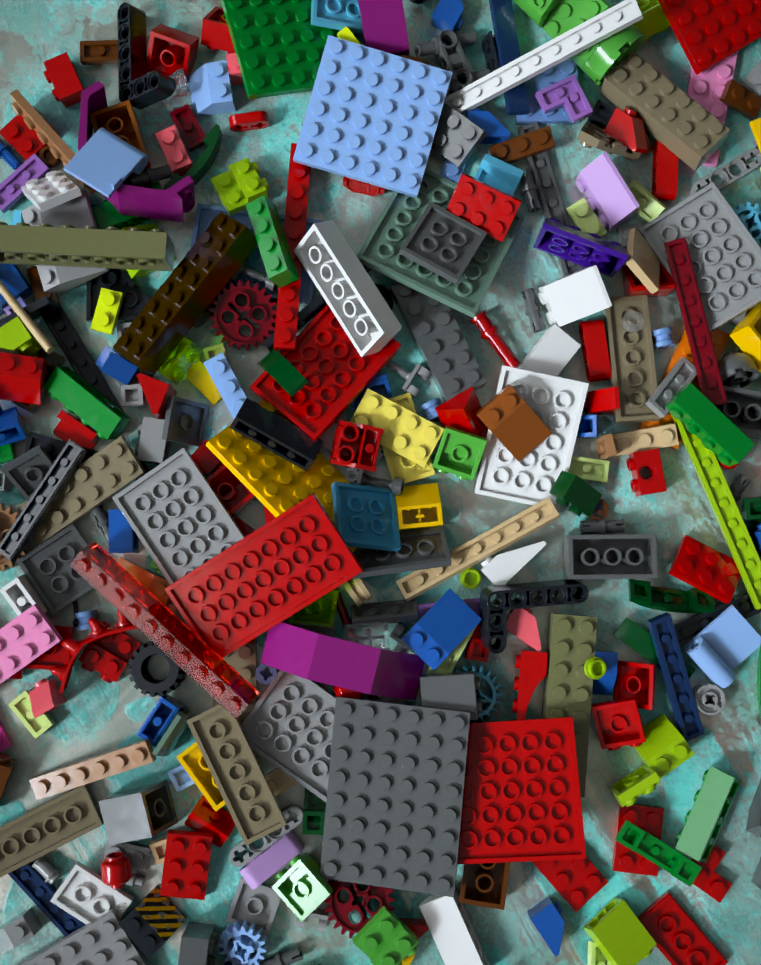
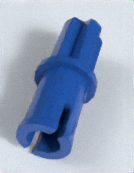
[0,139,23,170]

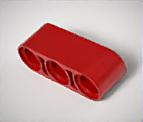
[652,139,678,201]
[579,319,611,382]

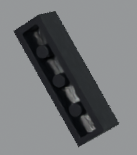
[229,398,323,471]

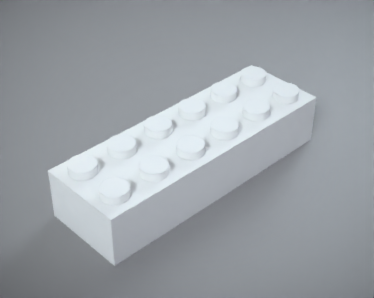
[294,220,402,357]

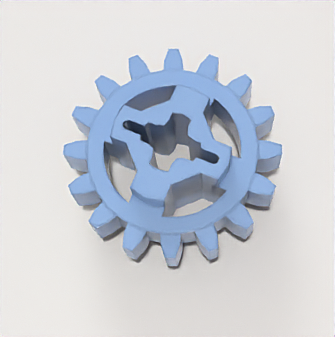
[218,920,268,965]

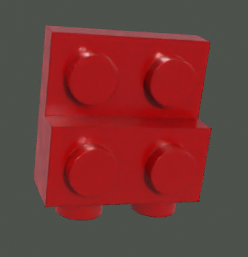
[78,621,142,683]
[591,697,646,750]

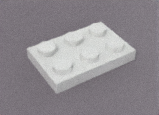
[21,171,82,212]
[50,861,134,924]

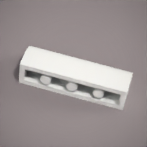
[517,324,581,376]
[419,888,490,965]

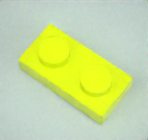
[90,288,124,336]

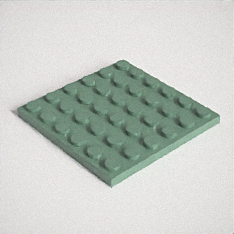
[357,169,525,318]

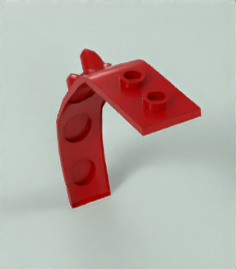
[50,608,194,694]

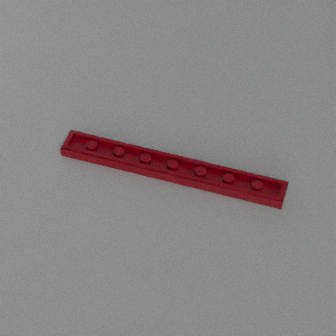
[664,237,728,407]

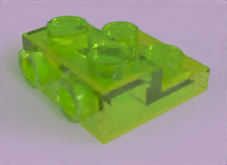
[157,337,203,385]

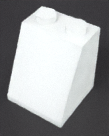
[538,265,612,327]

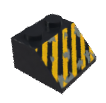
[118,885,187,958]

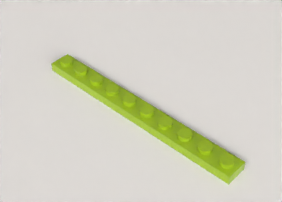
[672,416,761,610]

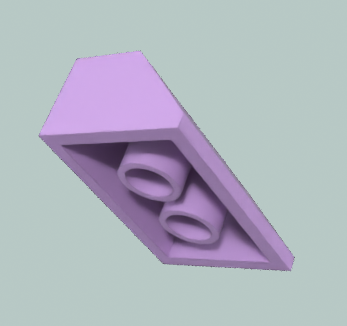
[576,151,640,232]

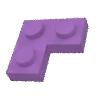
[535,75,593,123]

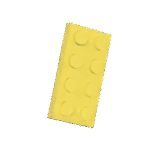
[350,389,444,467]
[381,393,435,484]

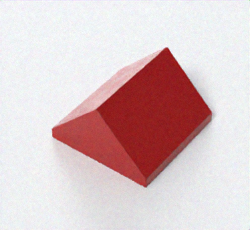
[622,264,675,297]
[137,373,177,420]
[434,386,485,436]
[613,660,656,710]

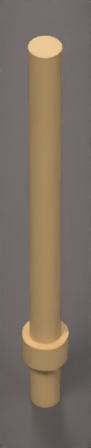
[0,279,55,354]

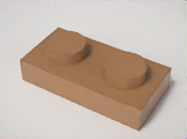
[595,434,619,460]

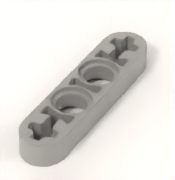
[689,148,761,196]
[229,804,303,867]

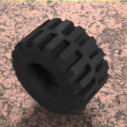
[128,639,188,697]

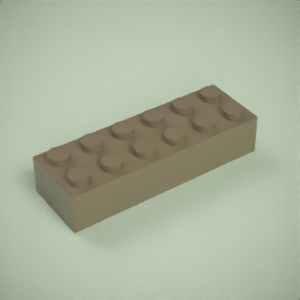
[601,51,730,171]

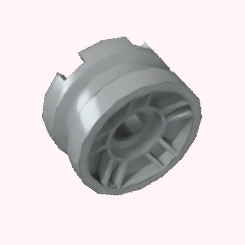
[692,682,726,715]

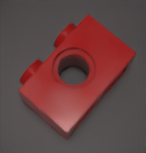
[626,448,667,497]

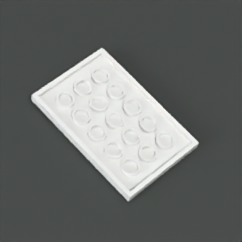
[474,365,589,511]

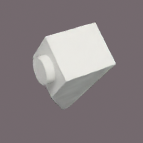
[480,541,546,585]

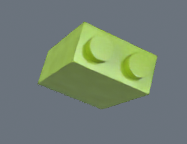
[583,897,657,965]

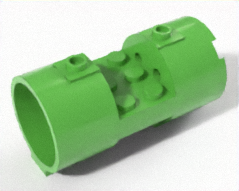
[513,0,646,86]

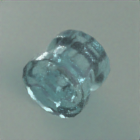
[599,414,616,437]

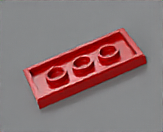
[637,891,728,965]

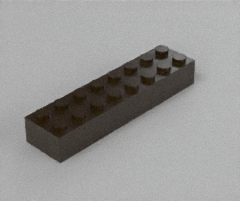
[113,212,258,377]

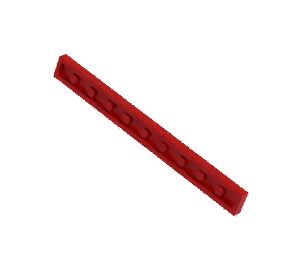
[273,143,311,351]

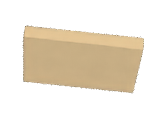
[626,227,660,294]

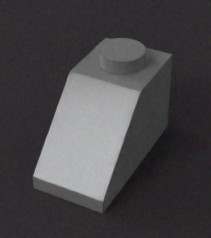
[0,908,42,952]

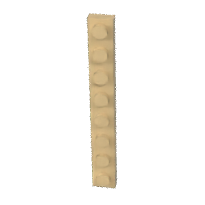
[396,497,560,602]

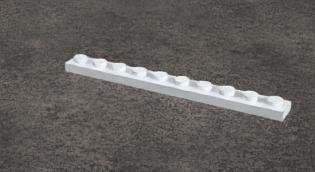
[444,0,643,115]

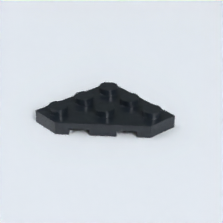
[86,269,151,322]

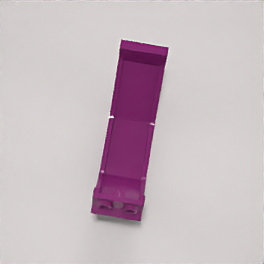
[358,0,410,57]
[78,81,195,223]
[260,620,425,700]

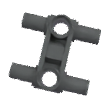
[414,30,491,94]

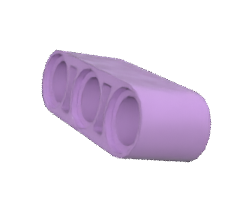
[239,830,304,890]

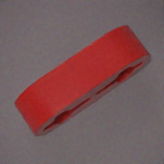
[229,111,269,132]

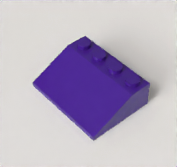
[533,218,628,278]

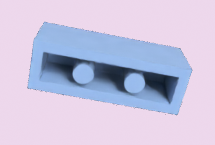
[203,352,247,419]

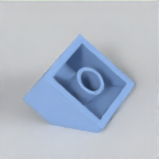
[188,60,236,118]

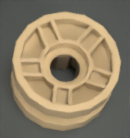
[343,578,373,607]

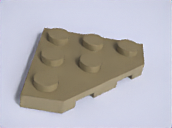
[577,120,641,161]

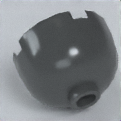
[718,351,760,388]

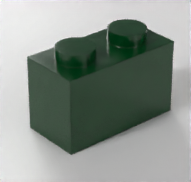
[549,470,602,517]

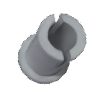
[32,856,61,884]

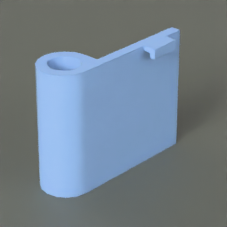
[64,128,149,198]
[685,605,761,688]

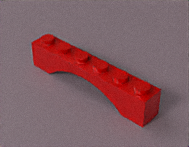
[512,650,548,720]

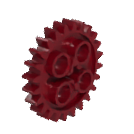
[209,280,277,350]
[323,880,397,938]

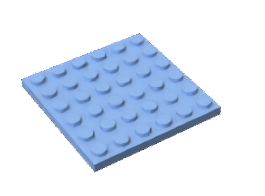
[293,35,452,198]

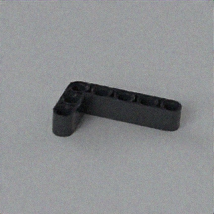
[117,2,176,110]
[480,579,589,654]

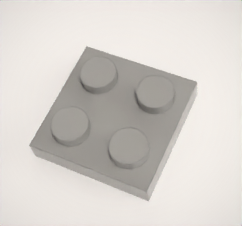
[226,876,281,936]

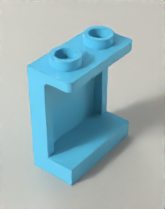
[474,154,524,196]

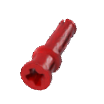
[470,310,521,368]

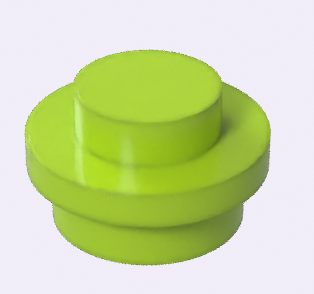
[460,567,482,589]
[584,657,606,679]

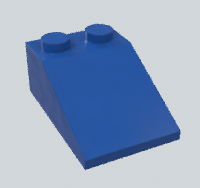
[402,588,482,670]

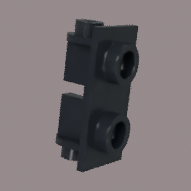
[481,31,501,72]

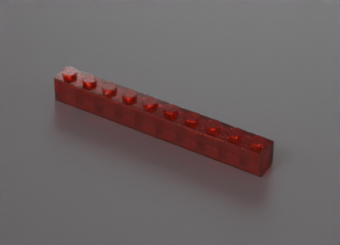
[69,542,260,719]

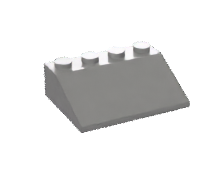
[21,189,109,294]

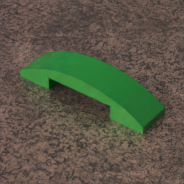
[615,820,702,887]

